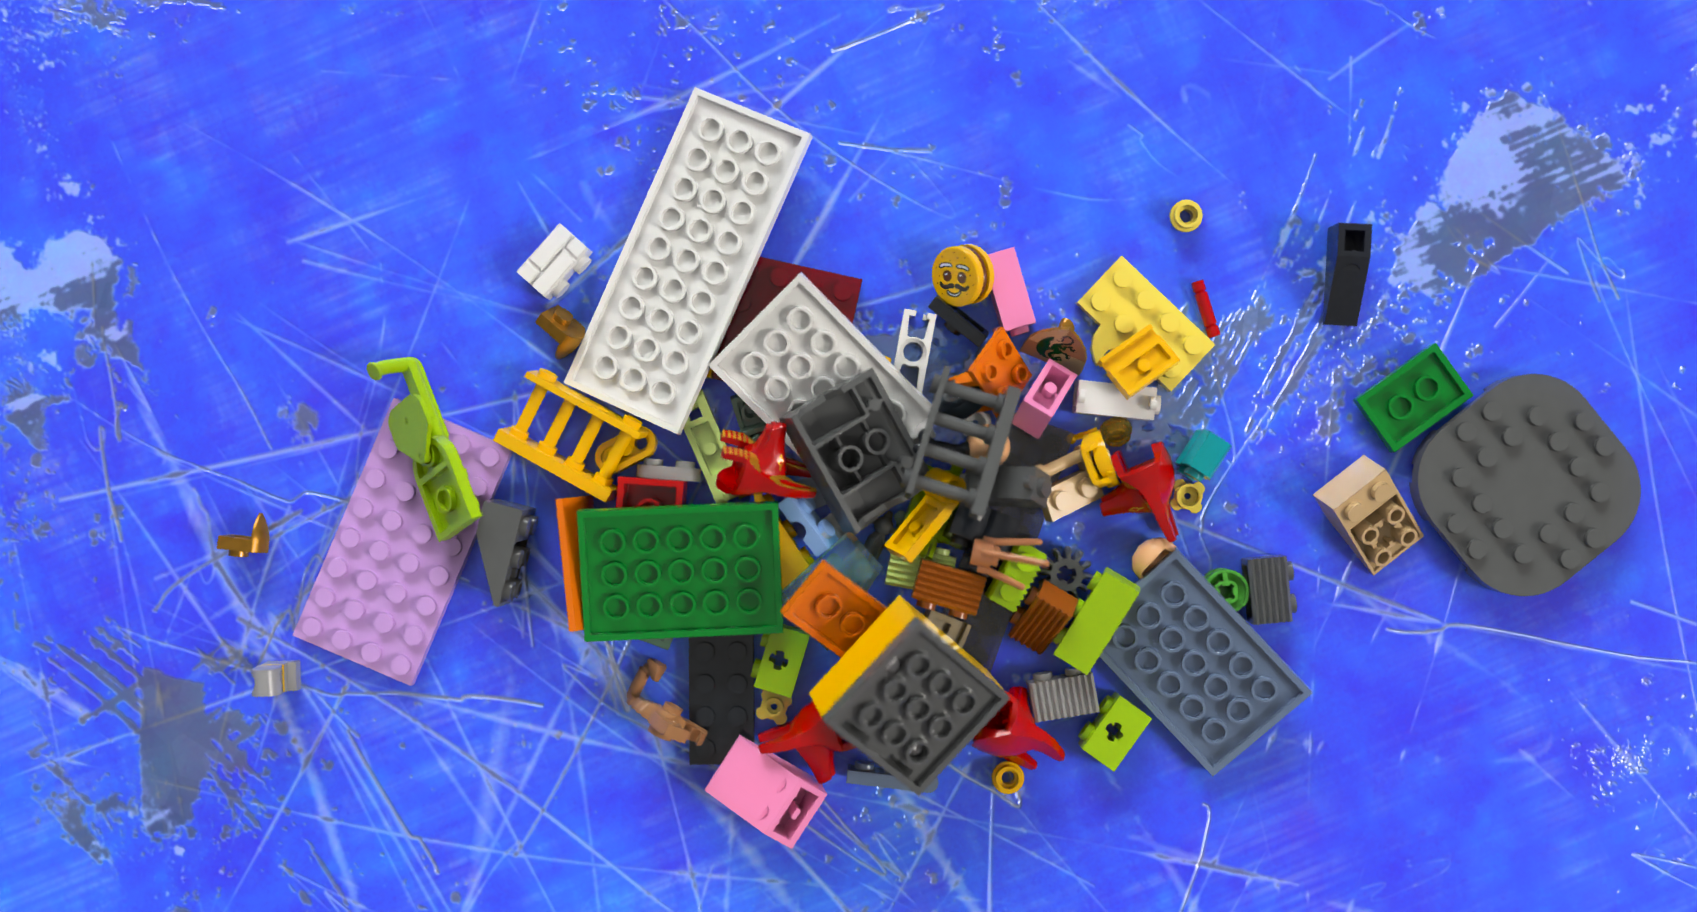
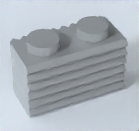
[1026,666,1100,723]

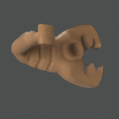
[626,658,708,746]

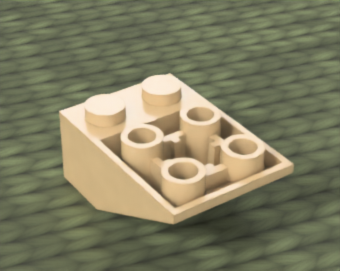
[1313,455,1424,576]

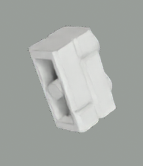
[516,223,593,300]

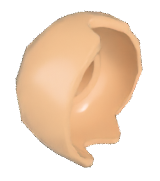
[1132,537,1178,579]

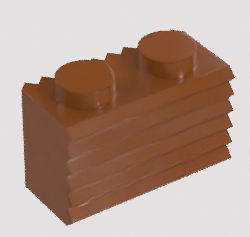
[911,558,986,619]
[1008,579,1079,655]

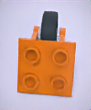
[932,327,1032,419]

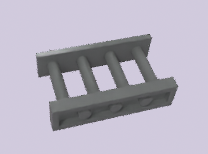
[900,366,1022,521]

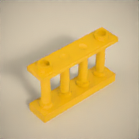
[493,368,649,503]

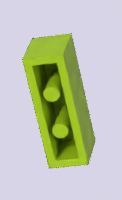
[1052,567,1141,675]

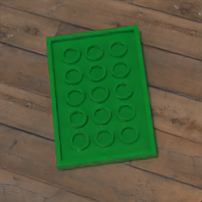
[577,501,783,642]

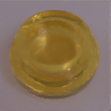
[1100,417,1132,447]

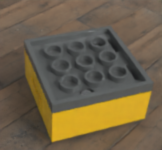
[809,595,1010,796]

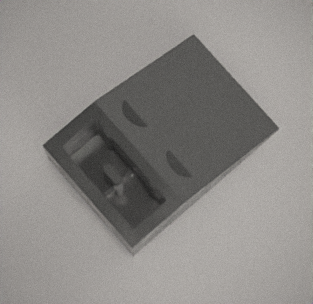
[476,499,538,607]

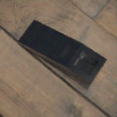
[1323,223,1372,326]

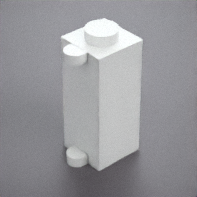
[1072,380,1161,421]

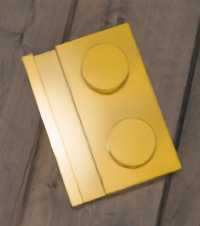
[1097,324,1180,400]

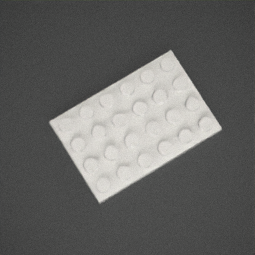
[708,272,932,458]

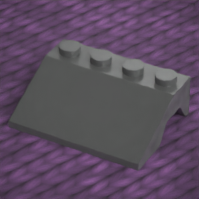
[779,368,929,533]

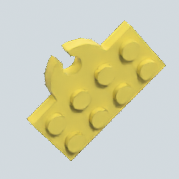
[1076,256,1215,392]

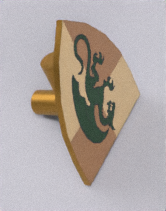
[1020,318,1087,376]

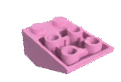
[705,735,827,849]

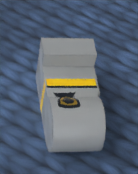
[251,660,301,697]

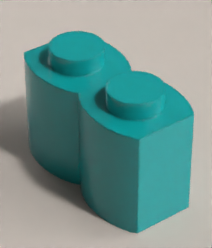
[1175,429,1232,482]

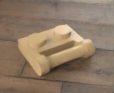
[1034,444,1104,522]

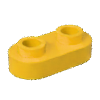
[595,426,658,474]

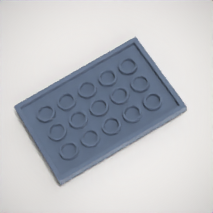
[1099,547,1313,776]

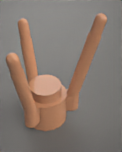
[970,536,1050,590]

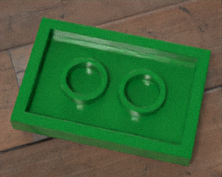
[1353,343,1474,452]

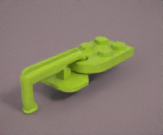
[366,357,482,542]

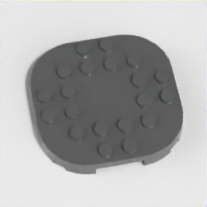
[1409,374,1641,596]

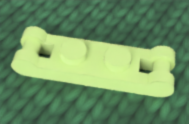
[684,389,746,503]

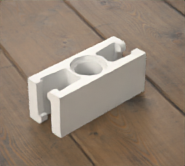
[894,309,937,394]

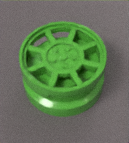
[1204,568,1249,611]

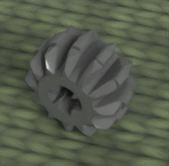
[1037,546,1093,599]

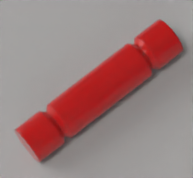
[1191,279,1221,338]

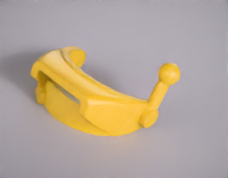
[1066,427,1120,488]

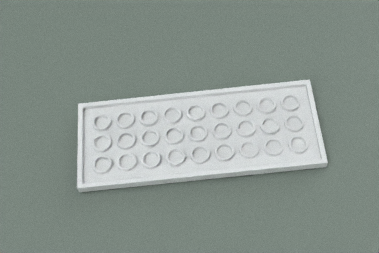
[564,87,813,435]

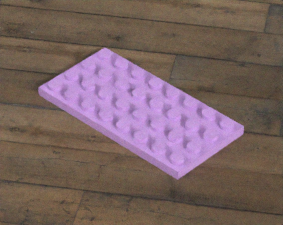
[292,398,513,686]

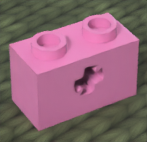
[1012,358,1077,440]

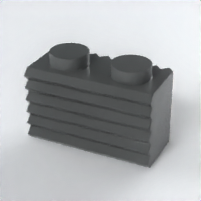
[1241,555,1297,625]

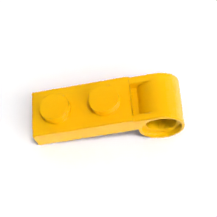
[884,467,966,564]

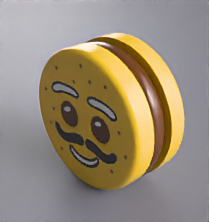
[932,244,994,307]

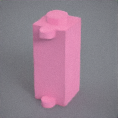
[988,247,1036,337]

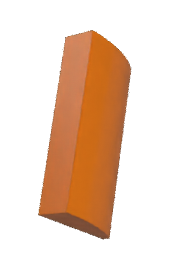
[556,495,594,632]

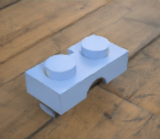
[778,497,839,557]

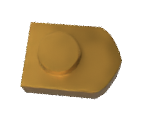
[535,305,585,359]
[217,513,270,557]

